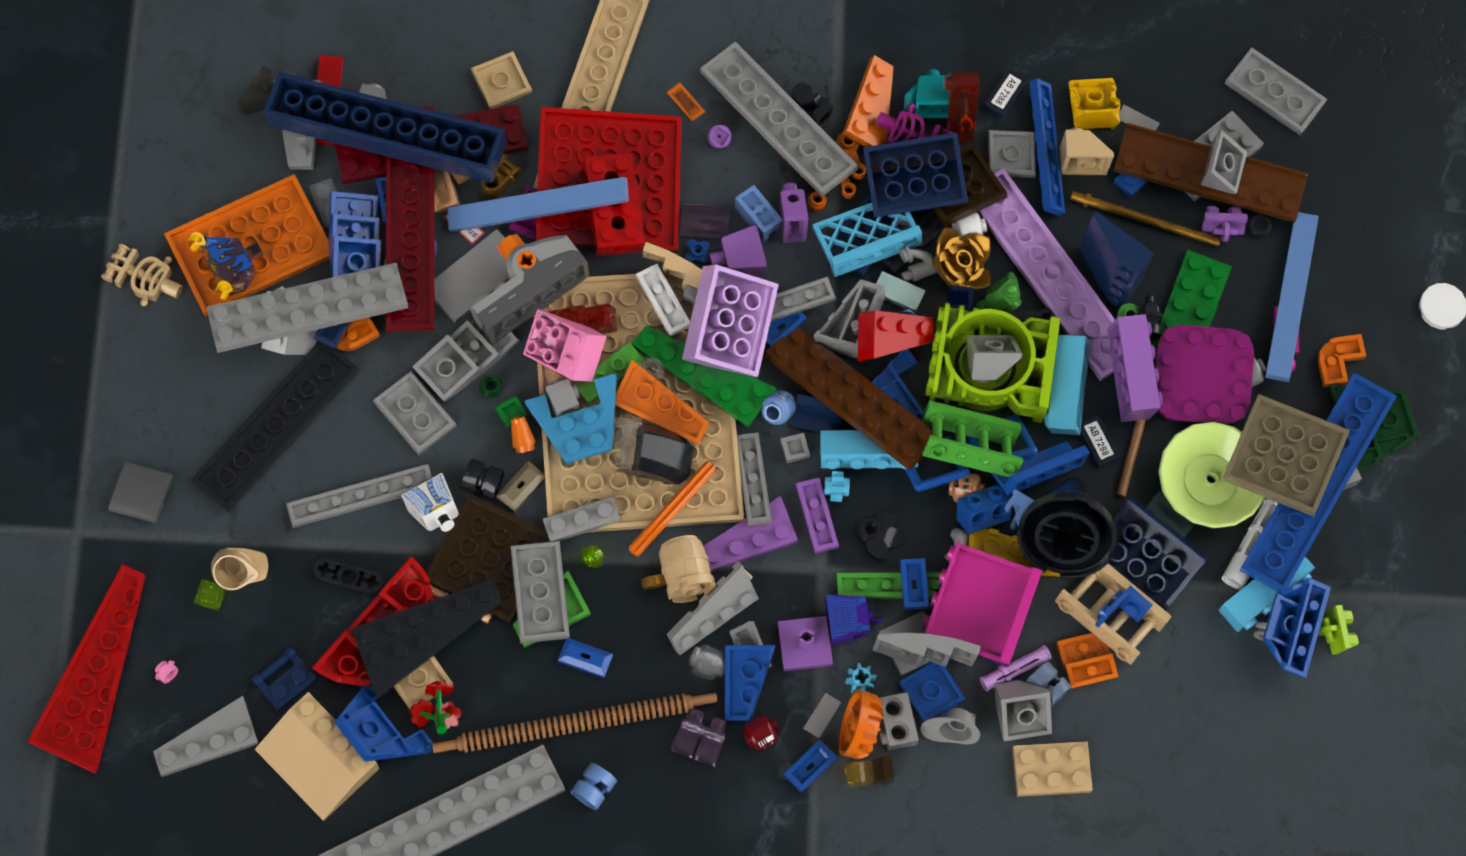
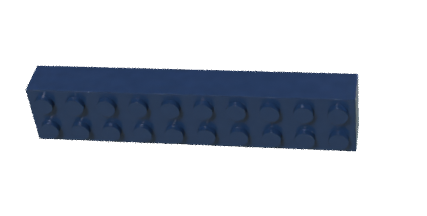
[263,72,507,183]

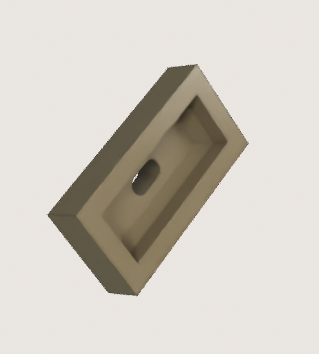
[496,461,545,514]

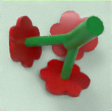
[410,681,462,734]

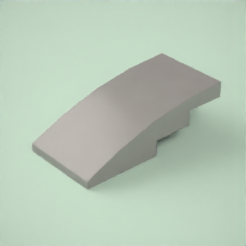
[412,318,520,402]
[873,632,981,667]

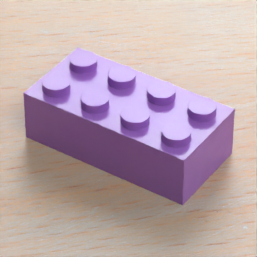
[1107,314,1163,422]

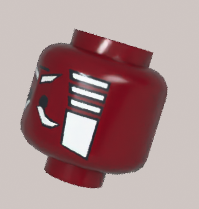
[741,714,780,751]

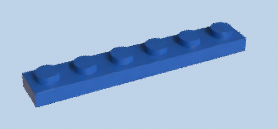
[1030,79,1065,216]

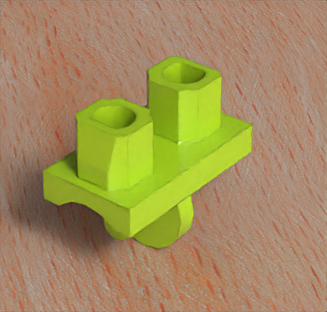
[1318,605,1359,655]

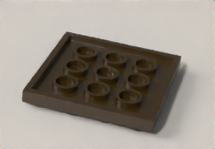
[426,494,550,624]

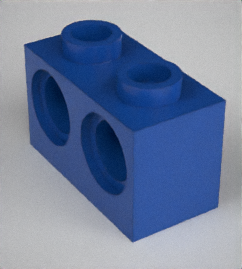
[956,484,1012,535]

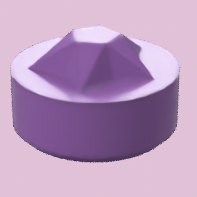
[707,125,732,148]

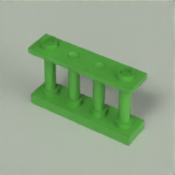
[922,400,1023,477]

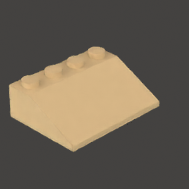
[255,692,379,821]

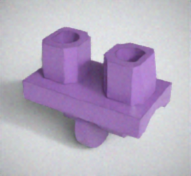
[1201,206,1248,242]

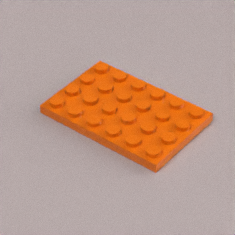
[164,174,330,316]

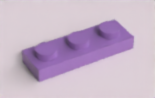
[796,478,839,554]

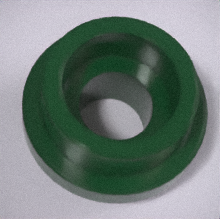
[479,374,503,398]

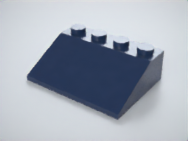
[863,132,968,218]
[1079,211,1155,307]
[1108,497,1209,611]

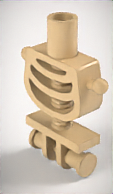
[101,244,183,307]

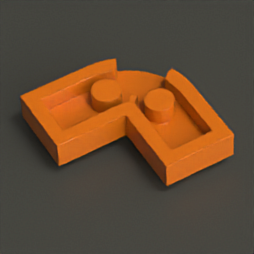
[337,317,380,351]
[1318,334,1366,388]

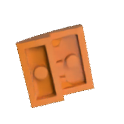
[1056,633,1119,689]

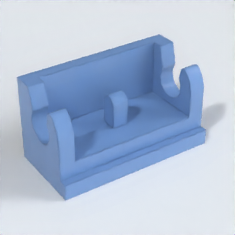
[734,185,783,242]
[1005,489,1034,530]

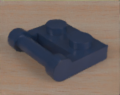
[250,645,318,712]

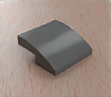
[109,462,173,523]

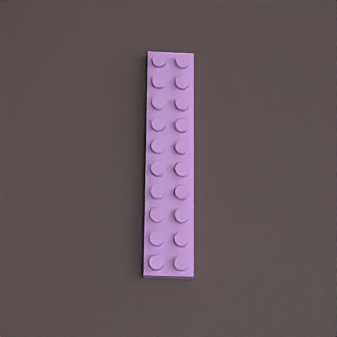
[977,168,1115,381]

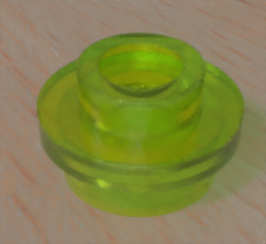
[582,544,604,568]

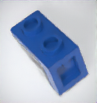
[1095,585,1153,628]

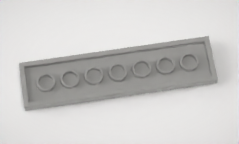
[700,42,858,197]
[206,263,408,353]

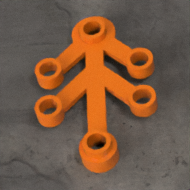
[800,133,866,212]

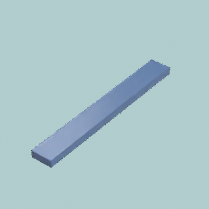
[448,177,629,232]
[1265,212,1319,382]

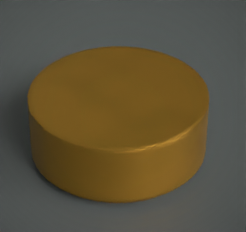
[641,574,666,589]

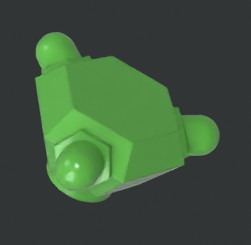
[976,272,1022,313]

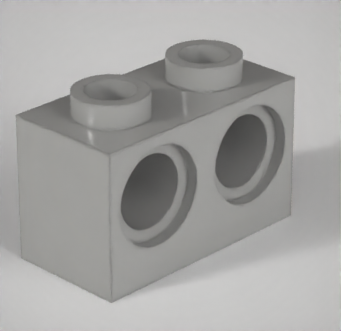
[879,692,919,751]

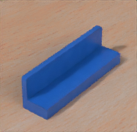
[992,442,1090,496]

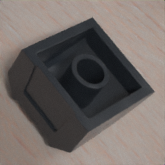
[631,424,693,485]

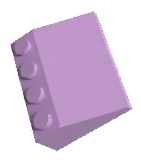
[682,264,779,377]

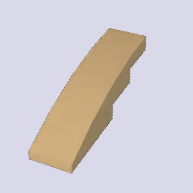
[643,242,702,294]

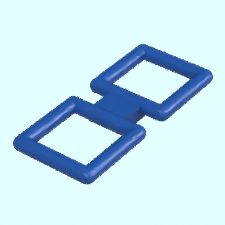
[905,415,1038,492]

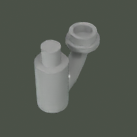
[899,245,937,282]

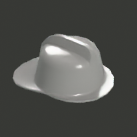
[920,708,981,745]

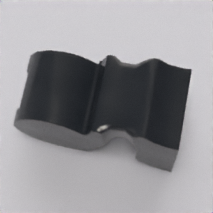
[791,83,833,126]

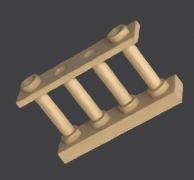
[1055,564,1172,665]

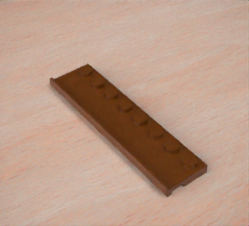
[1113,123,1308,223]

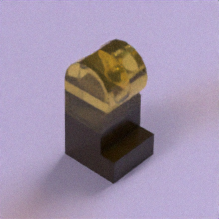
[845,756,895,786]

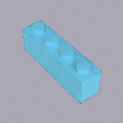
[1044,335,1090,435]
[821,430,918,469]
[1218,557,1315,632]

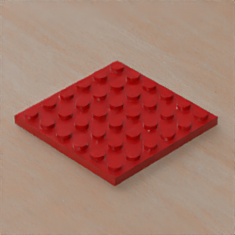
[535,107,681,253]

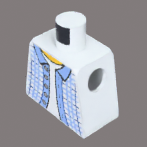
[401,473,459,532]

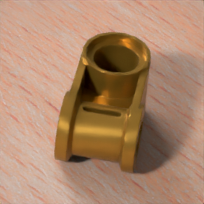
[481,154,523,200]

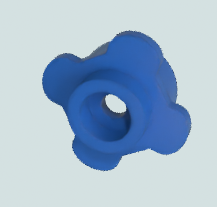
[686,239,710,263]

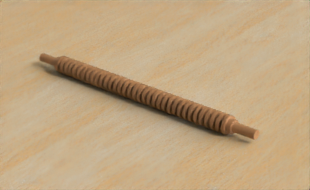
[432,692,717,753]

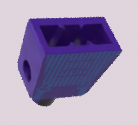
[824,594,883,646]

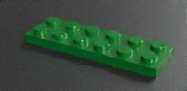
[1152,250,1232,368]

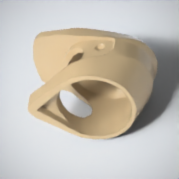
[211,548,269,590]

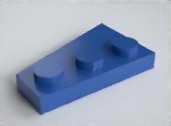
[725,645,776,721]

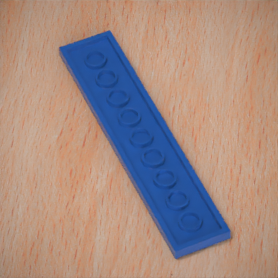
[1240,373,1397,593]

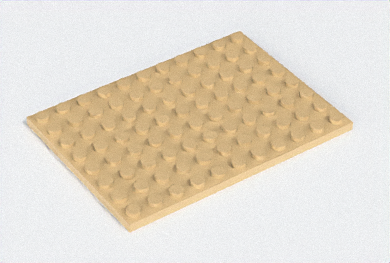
[534,273,744,533]

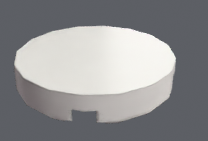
[1419,283,1466,330]

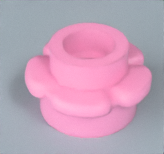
[155,660,178,684]

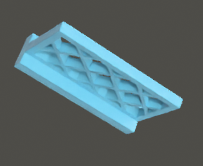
[812,203,922,277]

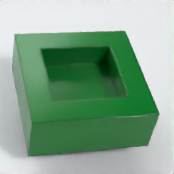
[495,396,528,430]

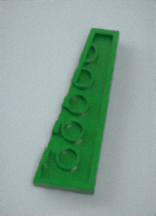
[631,325,777,428]

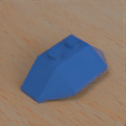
[1263,578,1331,679]

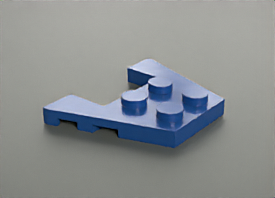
[872,349,947,429]
[334,686,433,762]

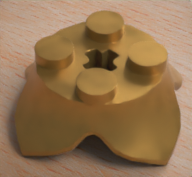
[932,227,991,290]

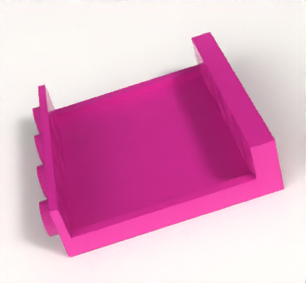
[922,541,1042,666]

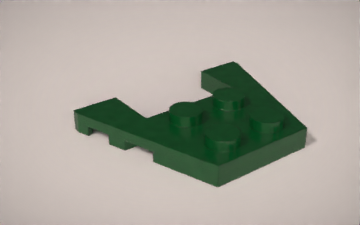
[1328,384,1419,473]

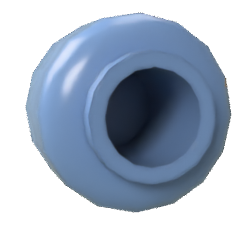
[761,390,796,425]

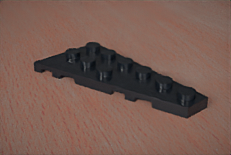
[351,580,502,700]

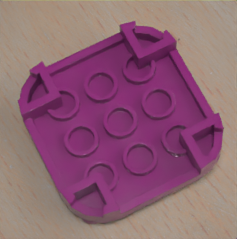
[1155,325,1254,425]

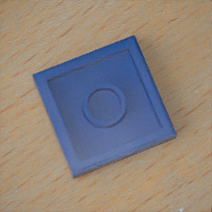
[897,662,966,723]

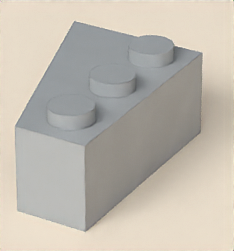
[814,279,885,359]

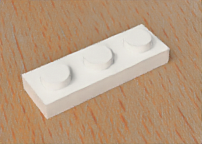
[636,264,690,337]

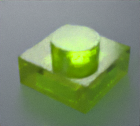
[194,579,226,611]

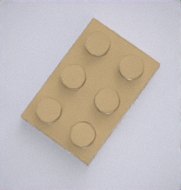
[1012,742,1093,797]

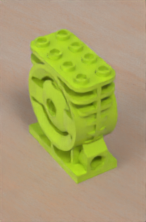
[925,302,1060,423]

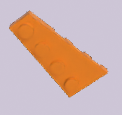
[842,55,894,147]
[615,360,710,445]

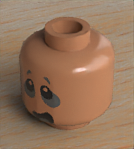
[949,473,986,503]

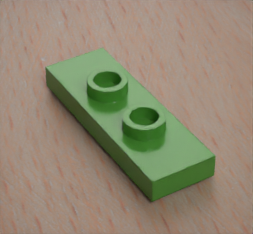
[575,342,645,405]

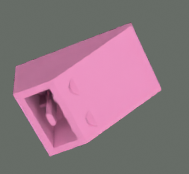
[523,309,607,382]

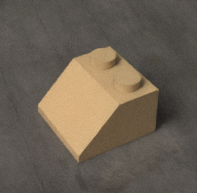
[1059,128,1114,175]

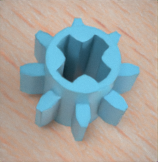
[824,471,850,502]
[845,663,877,693]

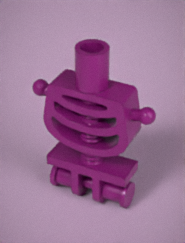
[875,102,953,143]

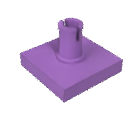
[777,616,833,672]

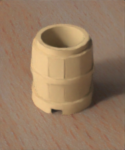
[659,535,717,603]

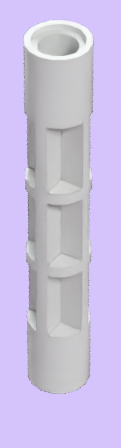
[1222,498,1278,590]

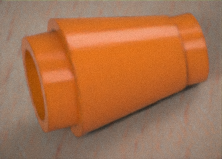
[511,416,536,453]

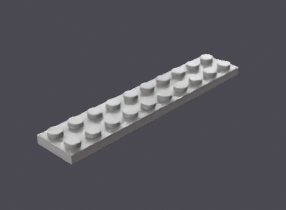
[318,745,566,856]

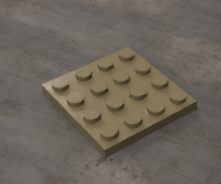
[1222,394,1350,517]

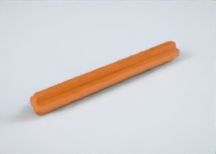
[629,461,716,557]

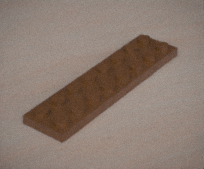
[764,327,933,470]

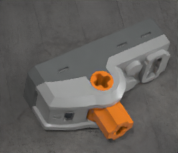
[470,233,589,345]

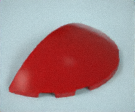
[312,556,436,686]

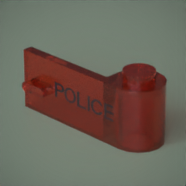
[944,71,979,142]

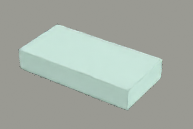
[876,271,925,313]

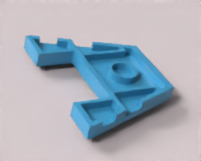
[525,373,617,464]

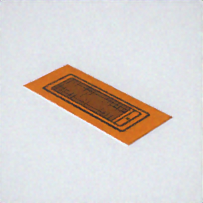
[667,83,705,121]

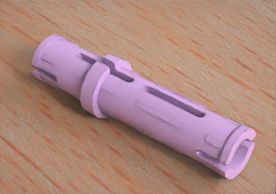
[979,645,1052,692]

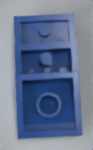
[329,191,381,278]

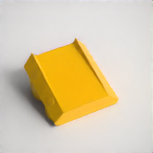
[1068,78,1121,130]

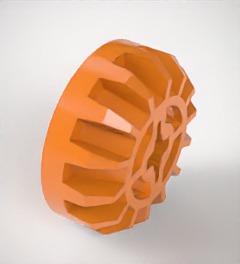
[838,689,883,759]

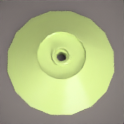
[1158,422,1266,528]

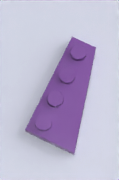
[704,496,798,572]

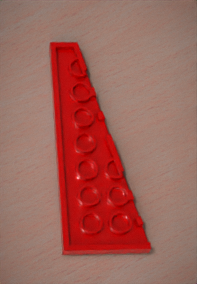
[27,564,146,774]

